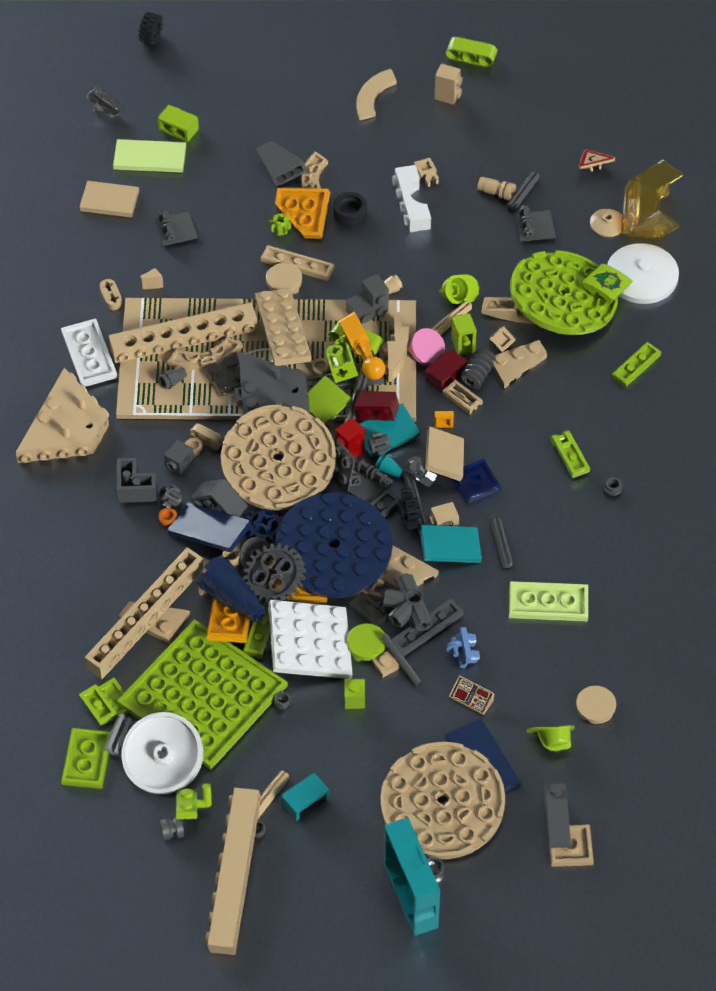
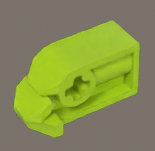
[326,335,358,383]

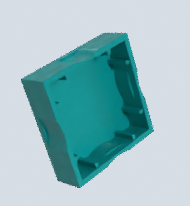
[384,817,440,936]

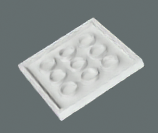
[268,600,353,679]

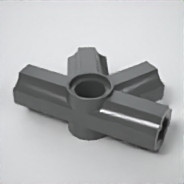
[383,573,432,631]

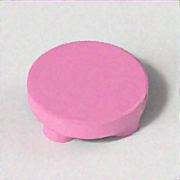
[408,328,445,367]

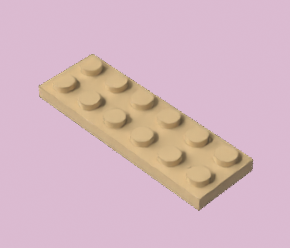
[255,288,311,366]

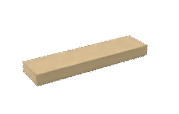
[261,245,334,281]

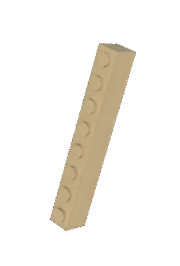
[205,788,261,955]

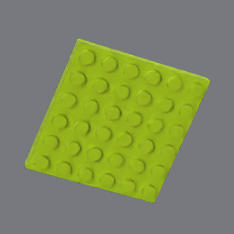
[117,619,288,770]

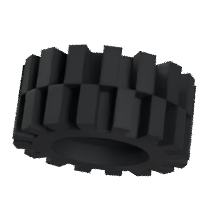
[138,12,163,45]

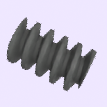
[461,348,495,390]

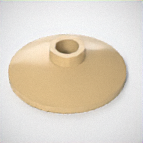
[590,209,625,237]

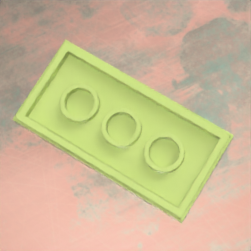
[113,139,187,173]
[509,581,588,621]

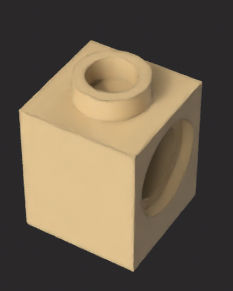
[428,502,459,526]

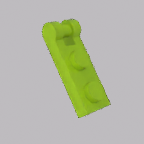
[550,430,590,478]

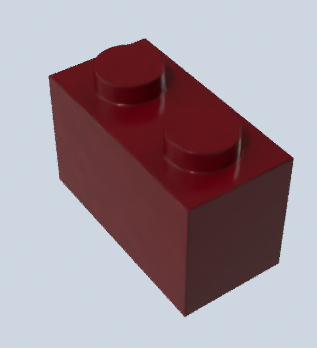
[425,349,467,393]
[355,391,400,421]

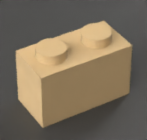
[435,64,463,105]

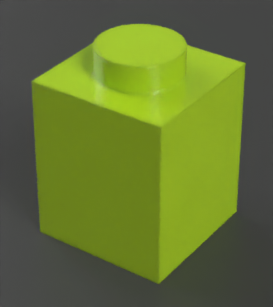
[344,679,365,709]

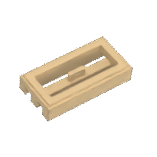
[442,380,483,415]

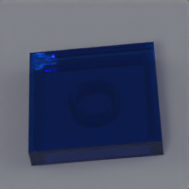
[451,459,501,504]

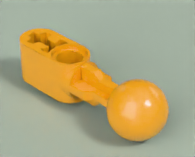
[338,311,386,380]

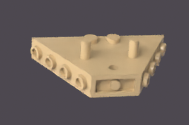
[16,368,109,463]

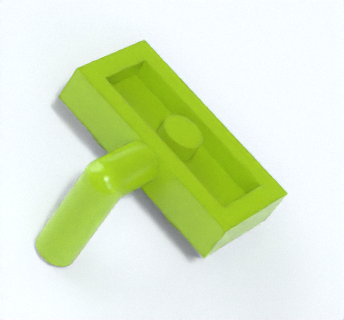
[176,784,212,820]

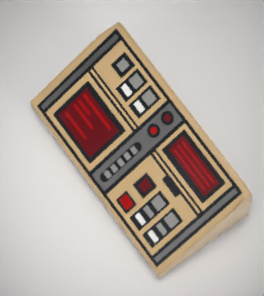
[449,676,494,715]

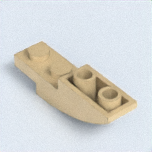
[384,312,409,382]

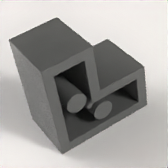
[346,274,389,324]
[117,458,157,503]
[190,479,248,517]

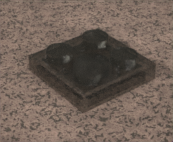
[202,353,241,397]

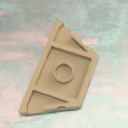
[379,546,439,591]

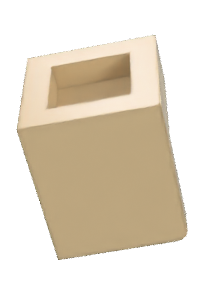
[490,325,516,352]

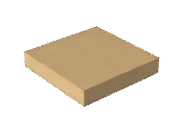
[549,824,594,867]

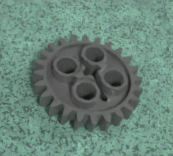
[243,543,307,604]

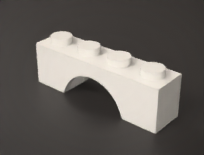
[392,165,431,232]

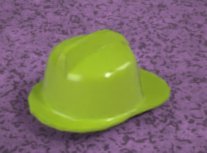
[439,274,479,304]
[526,725,575,751]

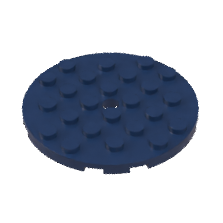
[275,492,393,598]

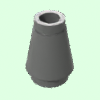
[158,367,187,389]

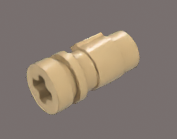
[477,177,516,201]

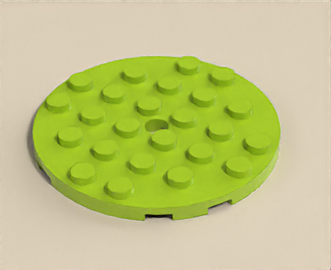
[510,250,618,335]

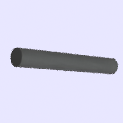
[381,633,421,686]

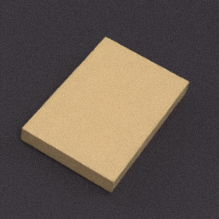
[80,181,139,218]
[425,427,464,481]

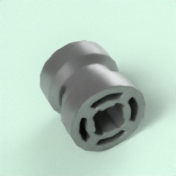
[160,817,184,840]
[427,857,444,884]

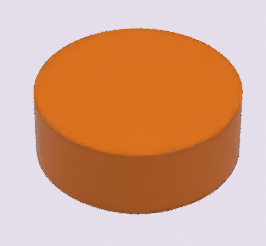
[158,508,177,527]

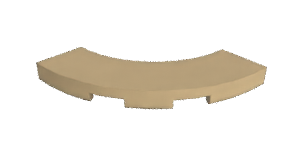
[357,69,397,121]
[301,151,330,203]
[167,337,243,370]

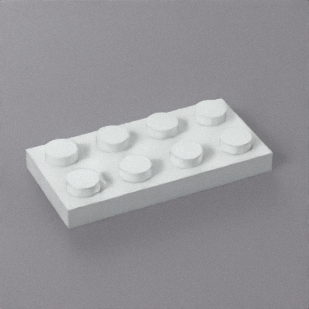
[61,318,117,387]

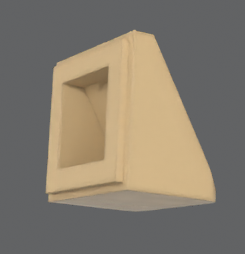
[140,268,164,289]

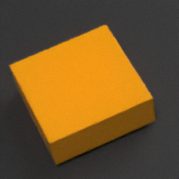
[434,411,454,428]

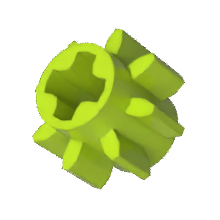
[269,213,291,236]

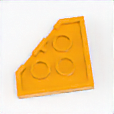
[275,188,330,239]

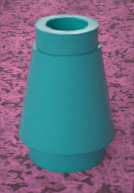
[375,454,405,479]

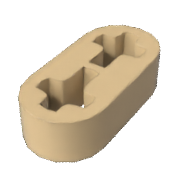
[99,279,122,311]
[189,423,224,450]

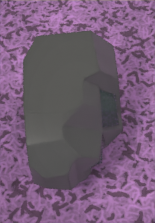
[405,456,437,487]

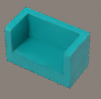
[281,773,330,822]

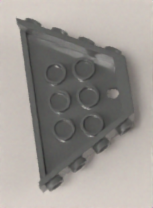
[238,351,311,415]

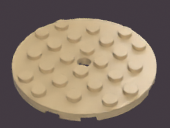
[221,404,336,511]
[381,742,505,859]

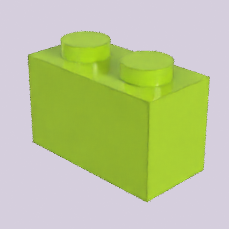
[158,104,199,142]
[451,313,477,356]

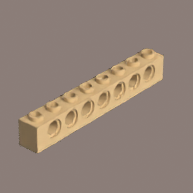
[109,302,258,363]
[85,547,204,679]

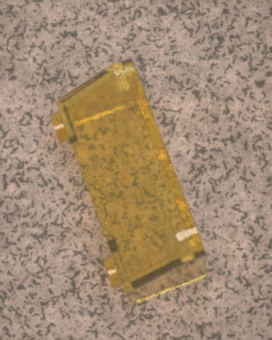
[621,159,683,240]

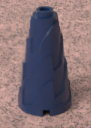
[197,556,266,622]

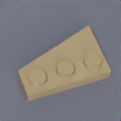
[492,340,547,388]
[119,601,190,644]

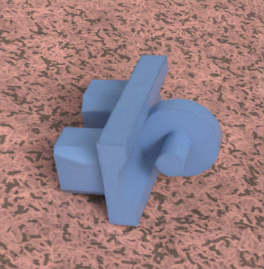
[446,627,480,668]

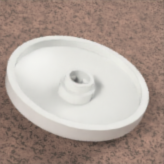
[607,243,679,304]
[121,712,204,795]

